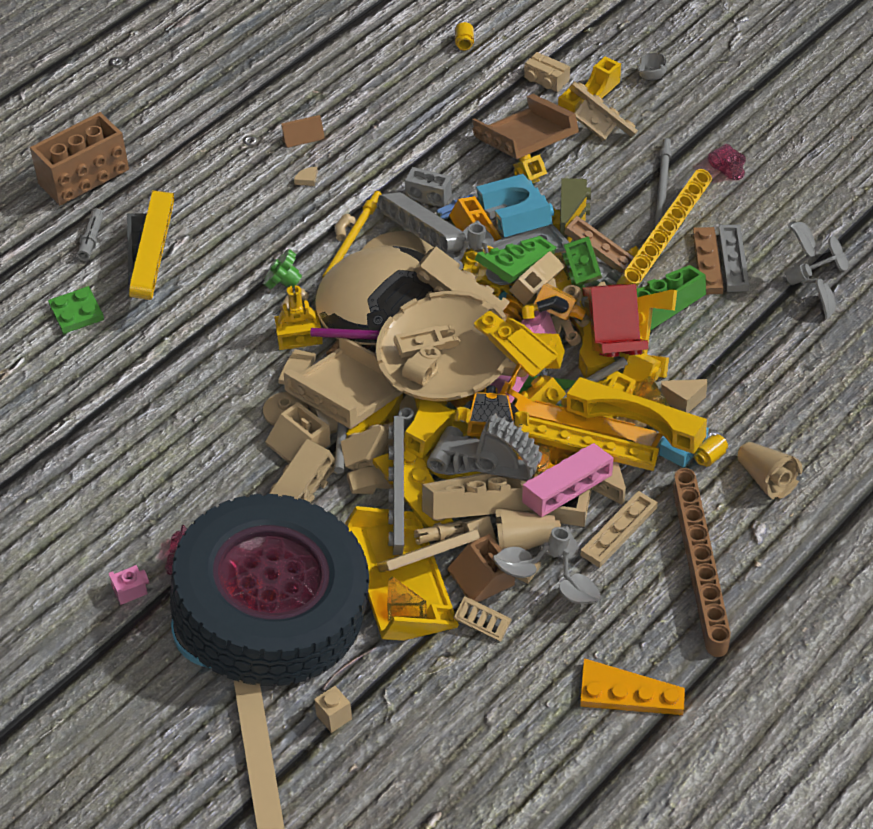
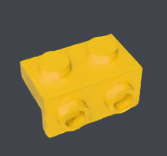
[513,375,566,405]

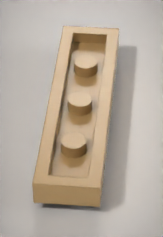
[580,491,658,568]

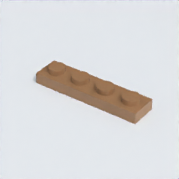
[564,216,634,274]
[693,227,724,294]

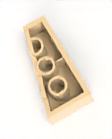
[413,247,510,311]
[422,473,530,520]

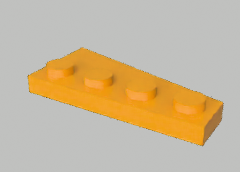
[580,658,685,715]

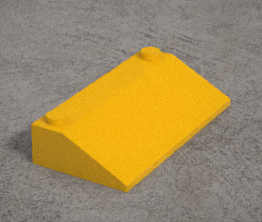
[345,506,459,641]

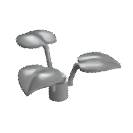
[446,220,520,285]
[785,222,849,319]
[493,525,601,604]

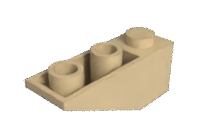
[509,251,565,306]

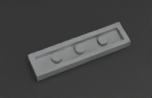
[718,224,749,292]

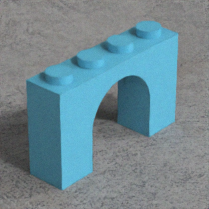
[476,174,554,238]

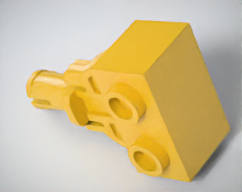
[274,285,323,350]

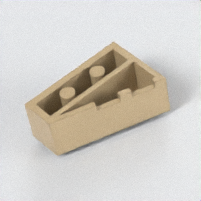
[269,439,337,503]

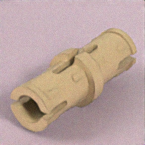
[414,520,464,545]

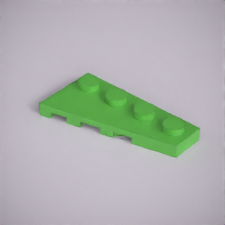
[475,236,557,283]

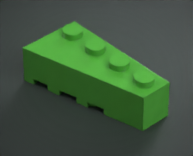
[637,265,706,331]

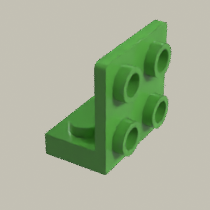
[563,236,602,297]

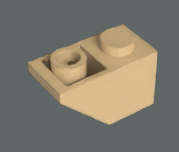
[340,425,390,470]

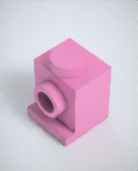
[108,565,149,605]

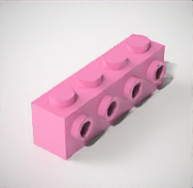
[522,443,614,517]

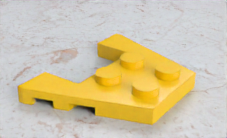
[619,290,677,378]

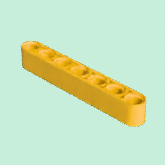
[129,190,174,300]

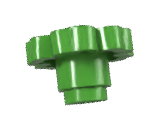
[263,249,302,289]

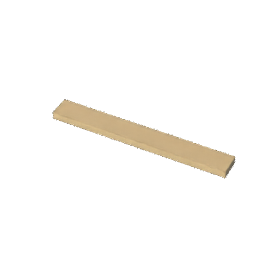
[234,680,285,829]

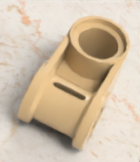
[402,346,441,386]

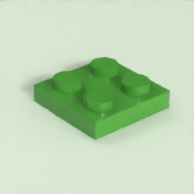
[48,286,104,334]

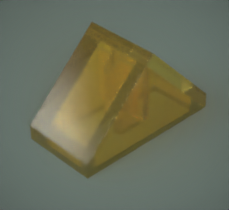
[387,576,427,621]

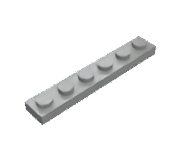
[388,416,404,555]

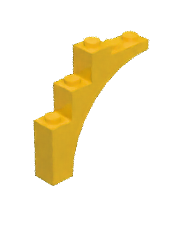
[404,397,455,458]

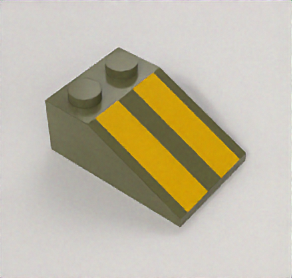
[560,178,591,243]

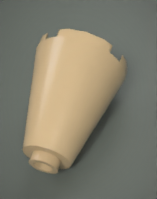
[738,442,803,499]
[495,509,561,550]

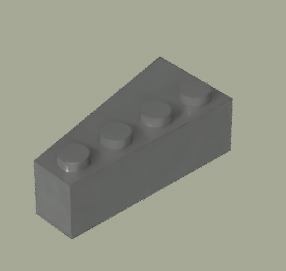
[127,213,169,290]

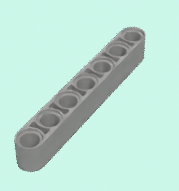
[378,192,466,253]

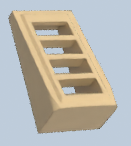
[454,596,512,642]

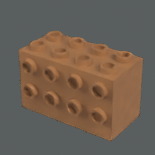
[30,112,129,205]

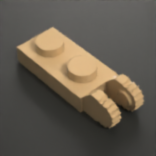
[393,325,461,358]

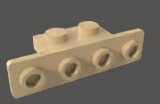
[569,81,638,141]

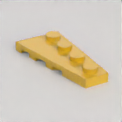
[372,449,453,528]

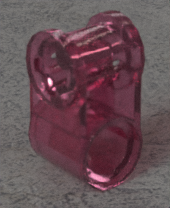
[708,144,746,180]

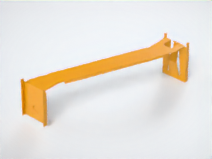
[500,362,663,448]

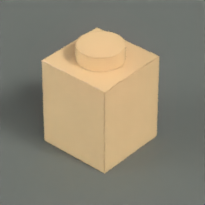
[314,686,352,733]

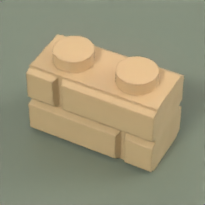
[524,52,570,92]

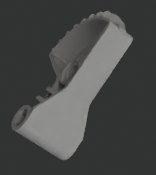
[427,413,542,481]

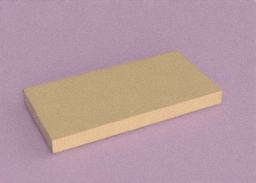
[377,530,480,572]

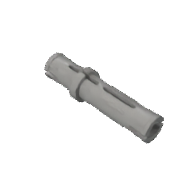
[77,208,104,261]

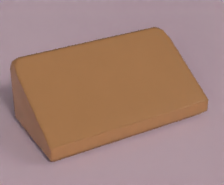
[281,115,325,148]

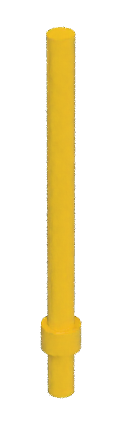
[322,191,382,278]

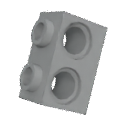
[405,167,452,208]

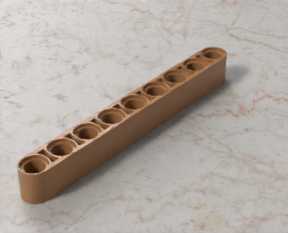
[673,468,731,657]

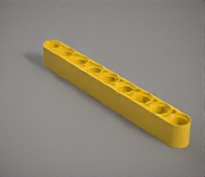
[616,169,712,288]

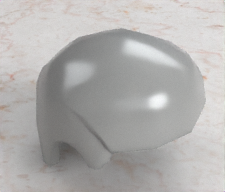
[637,53,667,81]

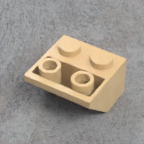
[265,402,331,464]

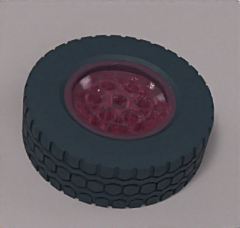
[170,494,369,686]

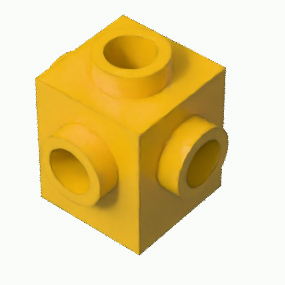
[513,154,547,183]

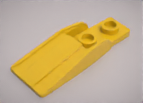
[474,311,558,377]

